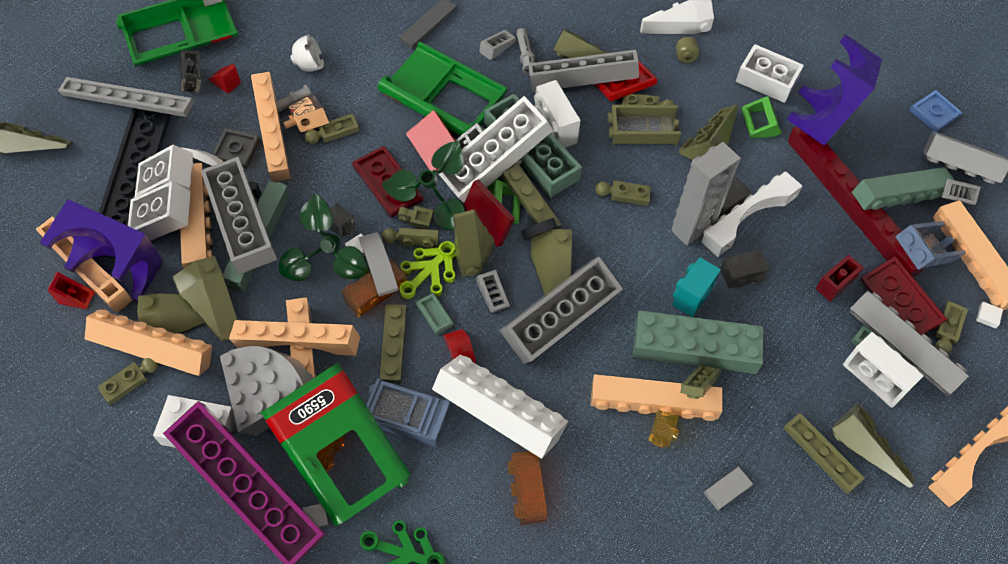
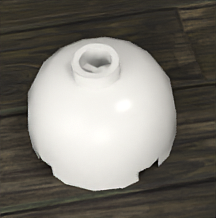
[291,34,324,72]

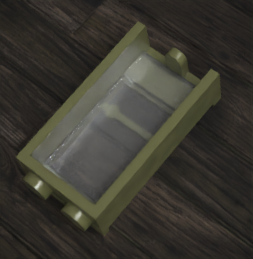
[607,105,681,146]

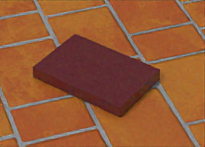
[463,179,515,247]

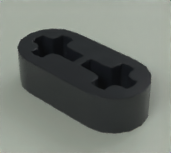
[521,218,557,241]

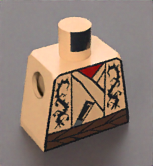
[282,94,329,132]

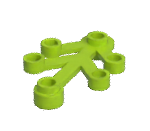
[399,241,456,299]

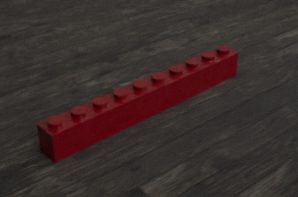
[787,126,924,277]

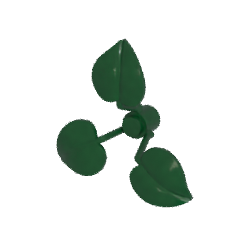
[382,141,465,231]
[279,194,370,281]

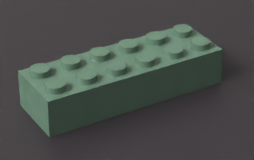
[484,94,582,198]
[632,311,763,374]

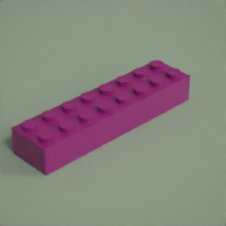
[163,401,327,564]

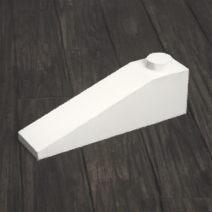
[640,0,714,34]

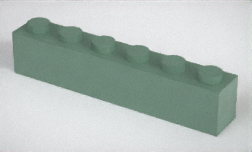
[852,167,954,210]

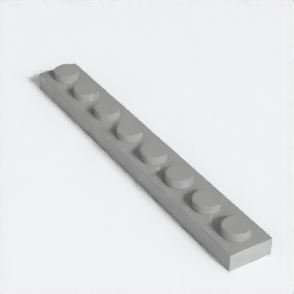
[58,77,194,117]

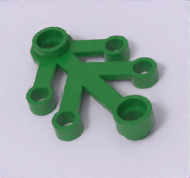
[360,520,446,564]

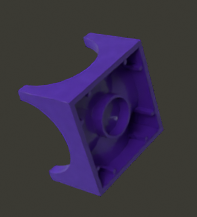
[787,34,882,145]
[40,199,163,302]

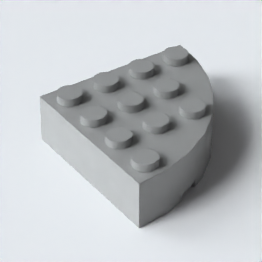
[220,346,314,436]

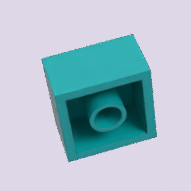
[672,257,721,317]

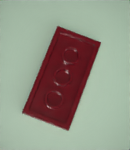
[352,146,424,218]
[861,256,947,335]

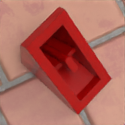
[208,63,241,94]
[47,272,95,309]
[443,329,477,364]

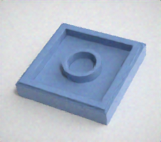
[909,90,963,132]

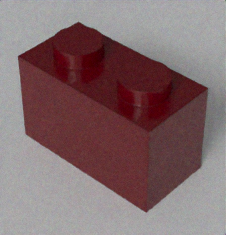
[815,254,864,302]

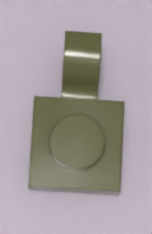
[398,206,434,230]

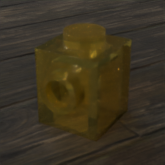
[648,410,679,447]

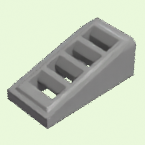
[479,30,517,60]
[942,179,981,205]
[476,270,510,313]

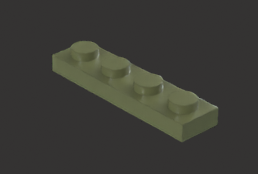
[502,164,562,229]
[379,305,407,383]
[680,365,721,399]
[783,413,865,494]

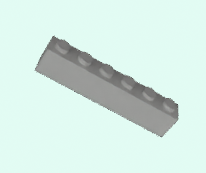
[528,50,639,92]
[850,291,969,397]

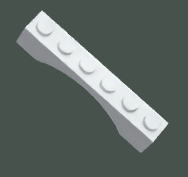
[702,171,802,257]

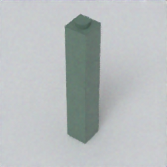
[223,181,290,292]

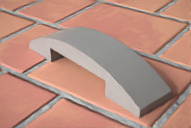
[358,232,399,296]

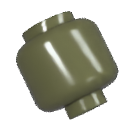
[676,37,699,63]

